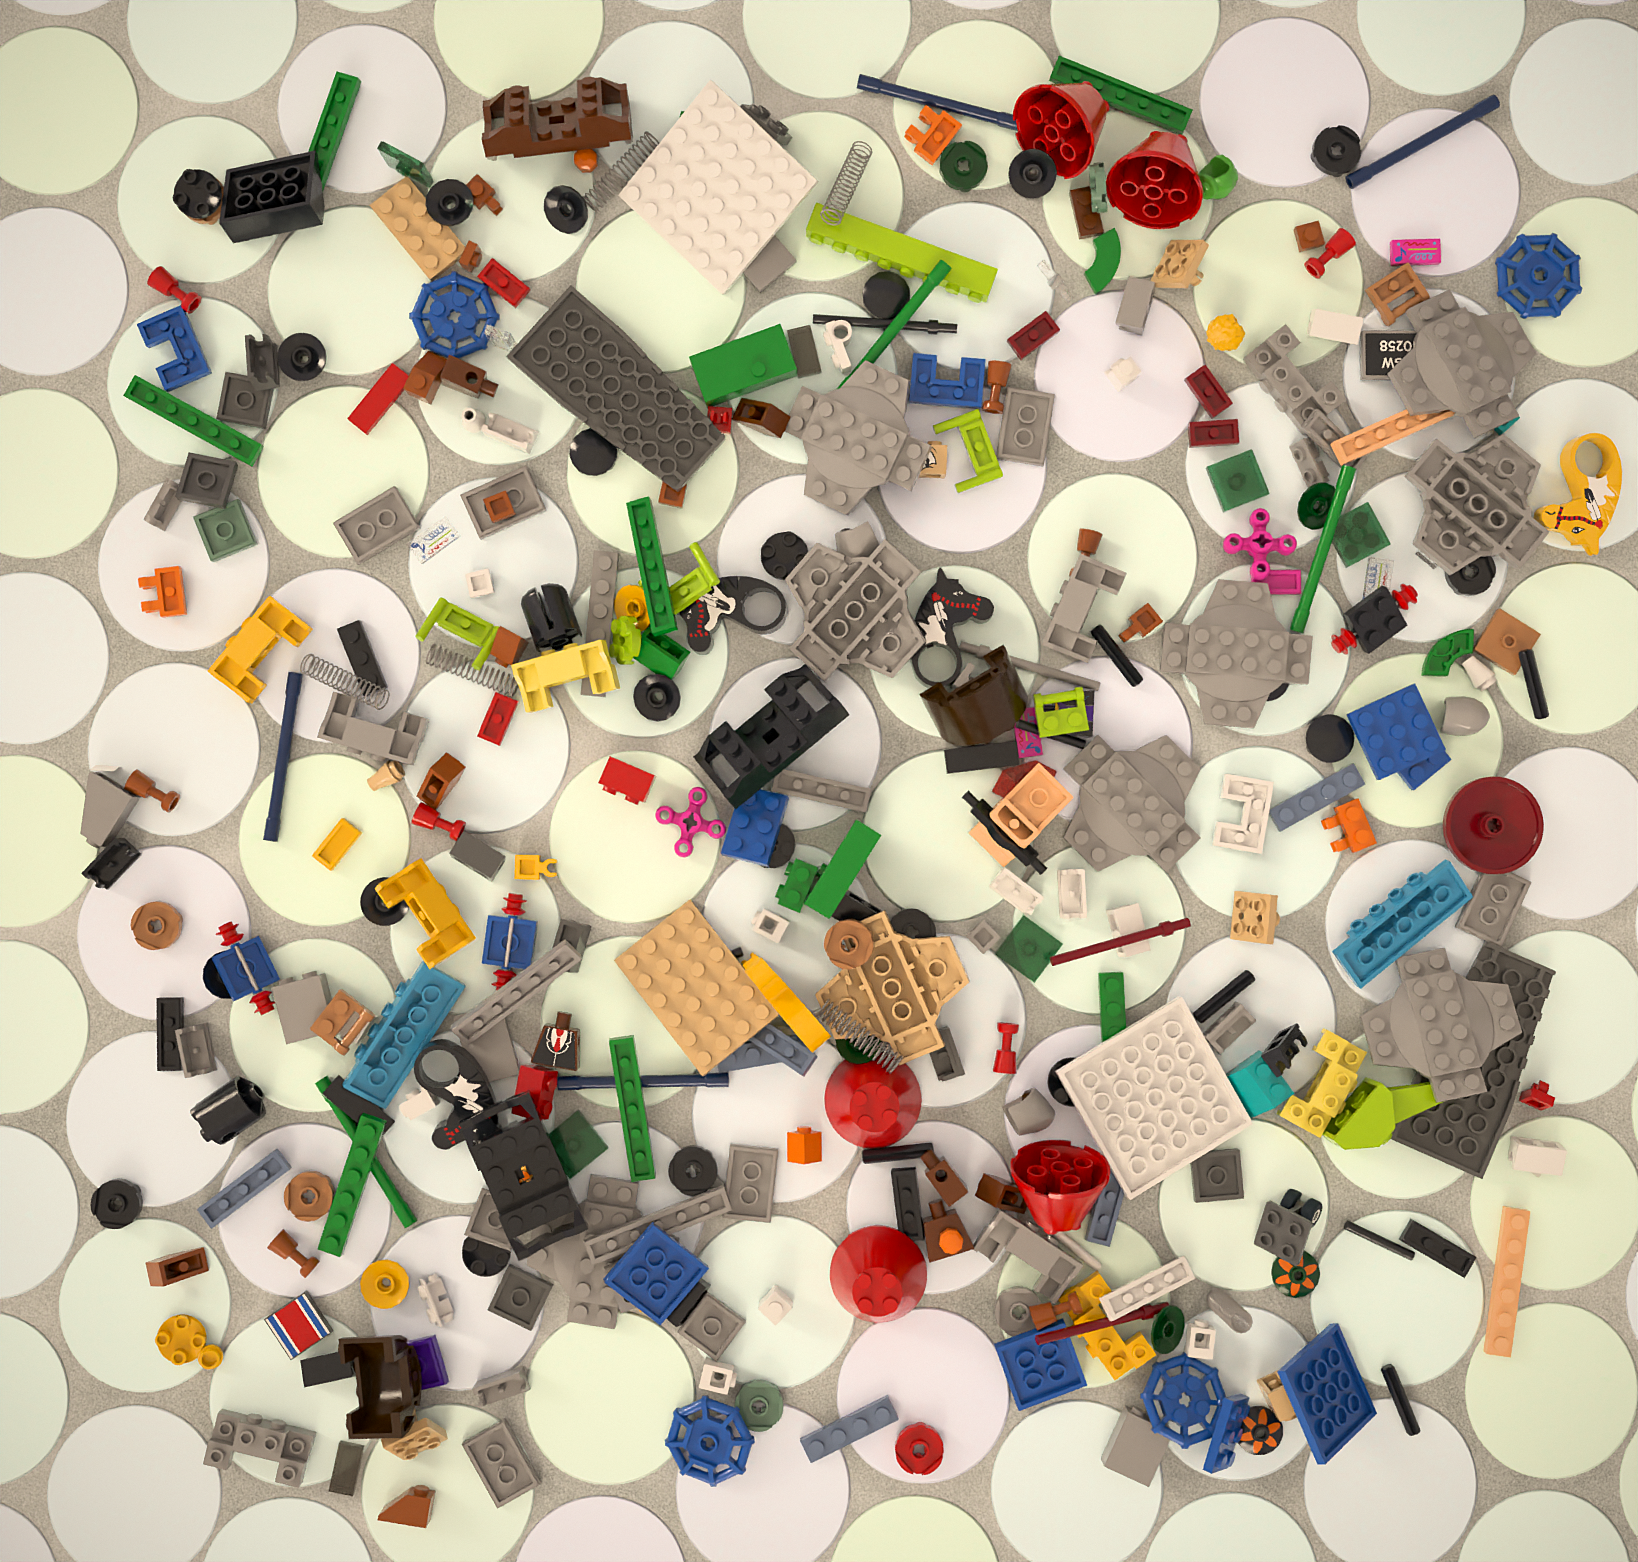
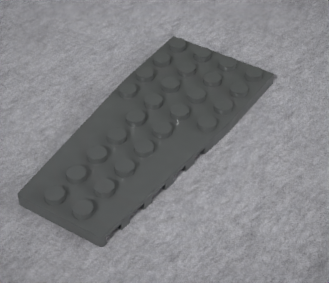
[506,285,726,492]
[1391,942,1556,1179]

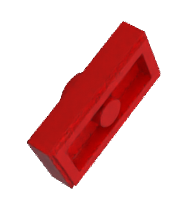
[477,258,531,309]
[477,692,519,746]

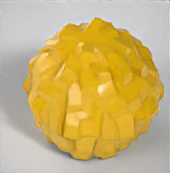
[1206,314,1246,351]

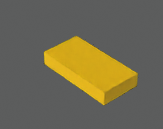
[312,818,362,871]

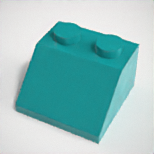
[1226,1050,1295,1118]

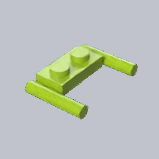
[933,409,1003,493]
[638,542,720,615]
[415,597,499,671]

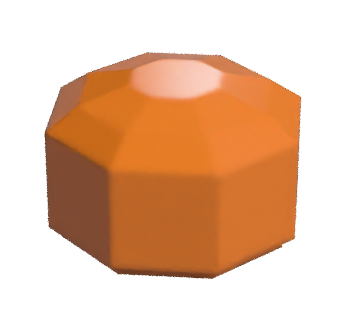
[574,149,598,173]
[939,1228,963,1254]

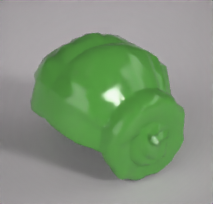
[1198,154,1238,200]

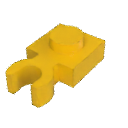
[514,855,558,880]

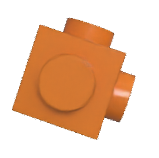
[787,1126,822,1165]

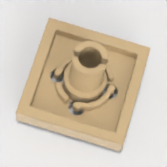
[1150,240,1209,288]
[1230,891,1280,945]
[381,1408,448,1460]

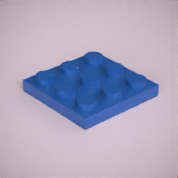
[1346,683,1446,780]
[603,1222,709,1325]
[994,1318,1088,1411]

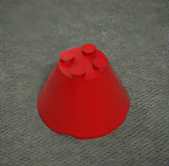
[1013,81,1109,179]
[1106,131,1203,229]
[824,1052,922,1149]
[1010,1140,1110,1235]
[830,1225,927,1323]

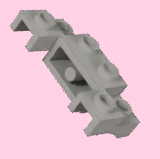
[1243,324,1346,435]
[1042,554,1127,663]
[317,692,430,765]
[973,1209,1083,1304]
[203,1409,317,1488]

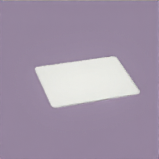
[89,765,120,772]

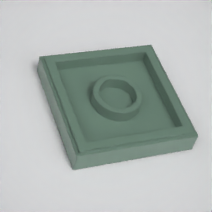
[193,499,258,562]

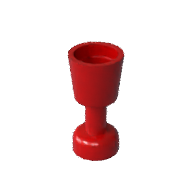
[1304,228,1356,279]
[147,266,202,314]
[411,802,466,842]
[993,1022,1019,1074]

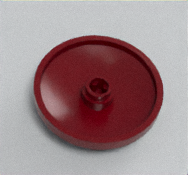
[1443,776,1544,874]

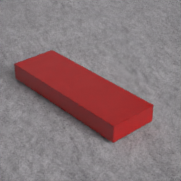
[347,363,409,435]

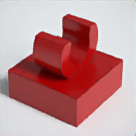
[707,406,733,434]
[1519,1080,1555,1111]

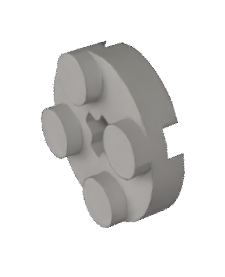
[994,1286,1042,1337]

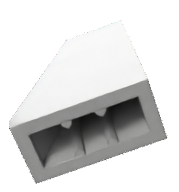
[80,771,141,848]

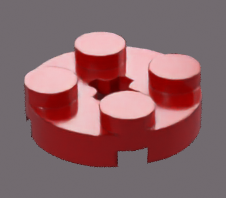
[895,1422,944,1475]

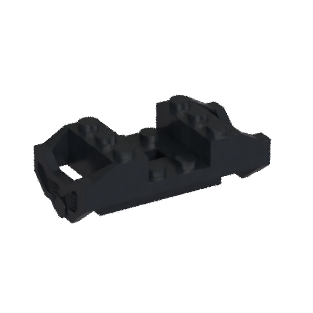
[693,664,850,809]
[459,1090,588,1261]

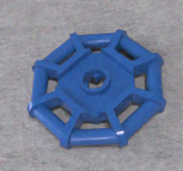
[1495,233,1583,319]
[409,271,500,359]
[1140,1352,1226,1449]
[665,1395,755,1487]

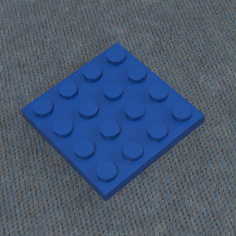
[1277,1323,1377,1465]

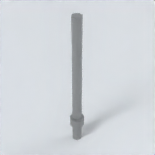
[959,641,1101,691]

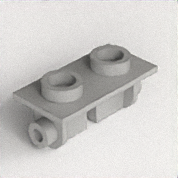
[1289,437,1330,488]
[143,478,182,531]

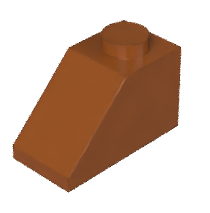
[403,351,447,405]
[490,626,529,668]
[416,752,466,810]
[145,1247,209,1287]
[377,1485,436,1528]

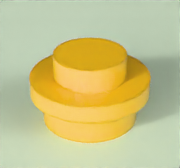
[198,1344,223,1369]

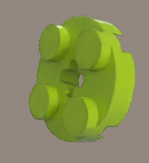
[609,616,641,665]

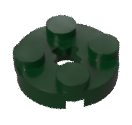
[939,141,988,192]

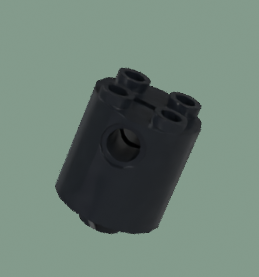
[190,1076,266,1145]

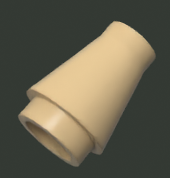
[367,760,405,791]

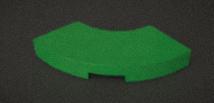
[1084,227,1121,295]
[1421,629,1474,677]

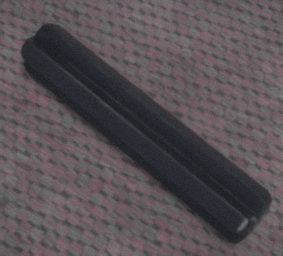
[1091,624,1143,687]
[1518,649,1549,720]
[1193,970,1255,1023]
[862,1143,934,1164]
[1381,1364,1421,1436]

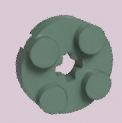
[1089,162,1107,214]
[734,1380,784,1432]

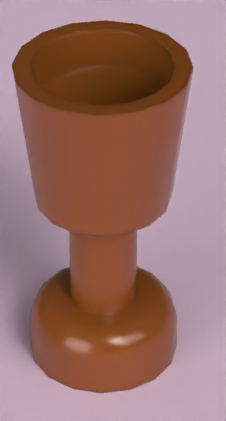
[982,360,1012,414]
[1069,528,1103,577]
[124,769,180,813]
[267,1229,320,1278]
[1029,1291,1084,1331]

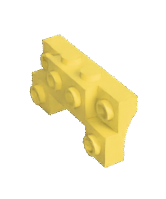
[511,640,620,713]
[1276,1028,1367,1138]

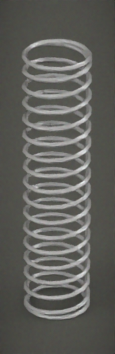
[582,131,659,213]
[820,141,873,225]
[426,644,518,698]
[300,654,390,710]
[816,999,903,1074]
[1206,1289,1253,1334]

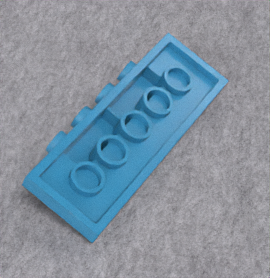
[1332,859,1473,989]
[342,961,466,1109]

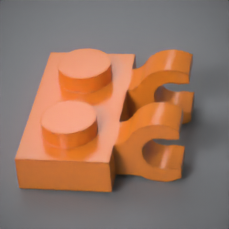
[904,105,962,166]
[138,566,187,618]
[1321,798,1377,853]

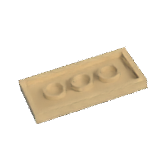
[369,176,465,282]

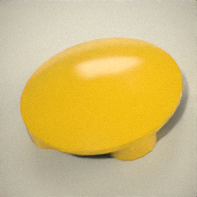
[155,1314,207,1366]

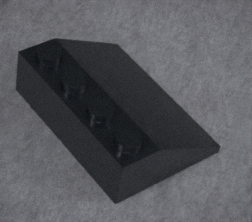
[219,150,325,243]

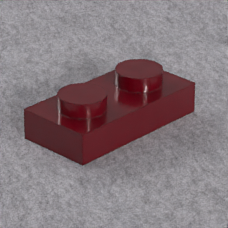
[1006,311,1060,360]
[1184,364,1233,419]
[1188,419,1240,448]

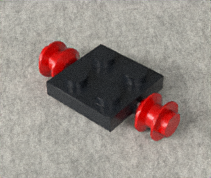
[1331,584,1418,655]

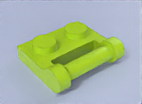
[1033,686,1089,738]

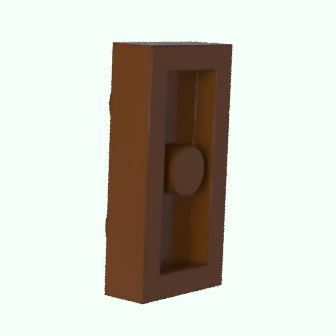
[1069,186,1104,240]

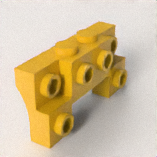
[207,596,313,704]
[375,858,476,969]
[1058,1270,1156,1380]

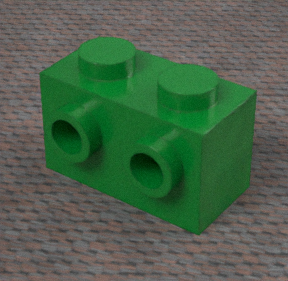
[633,626,691,680]
[775,858,818,913]

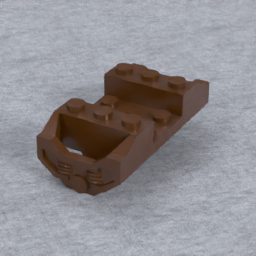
[481,77,633,161]

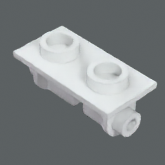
[417,1273,455,1327]

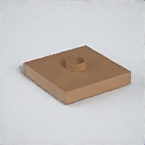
[1473,608,1541,676]

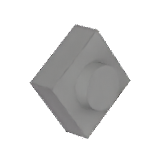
[966,920,1001,954]

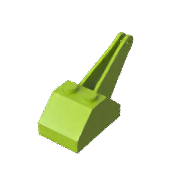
[1322,1077,1445,1150]

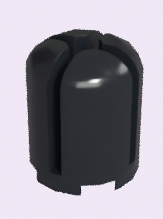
[521,583,582,652]

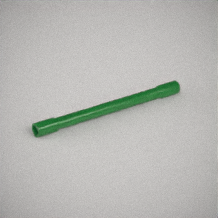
[837,260,952,389]
[1289,465,1357,634]
[315,1075,417,1228]

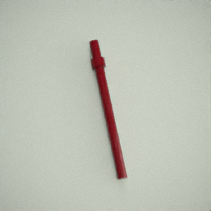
[1050,918,1191,966]
[1035,1302,1169,1345]

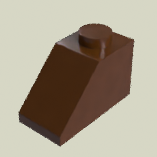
[732,397,791,439]
[975,1173,1027,1214]

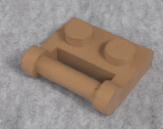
[1365,262,1430,326]
[310,989,375,1056]

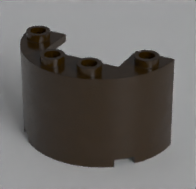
[919,645,1028,746]
[338,1335,422,1439]

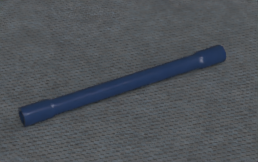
[857,74,1018,131]
[1345,94,1500,189]
[263,672,303,842]
[557,1072,729,1091]

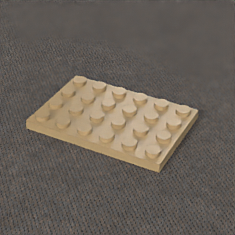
[614,900,780,1076]

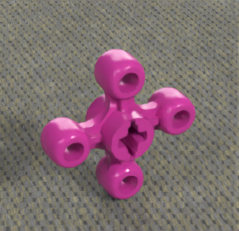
[1223,508,1297,581]
[655,787,726,858]

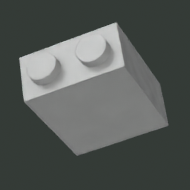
[272,971,332,1045]
[1100,1405,1171,1487]

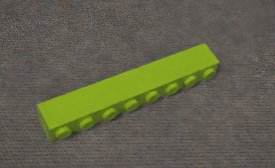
[806,202,998,303]

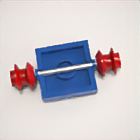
[482,893,538,991]
[212,921,280,1016]

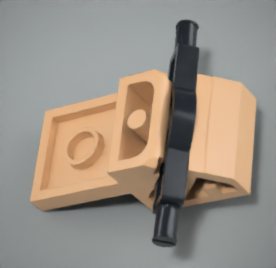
[961,763,1074,875]

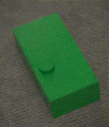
[689,324,797,408]
[804,820,881,919]

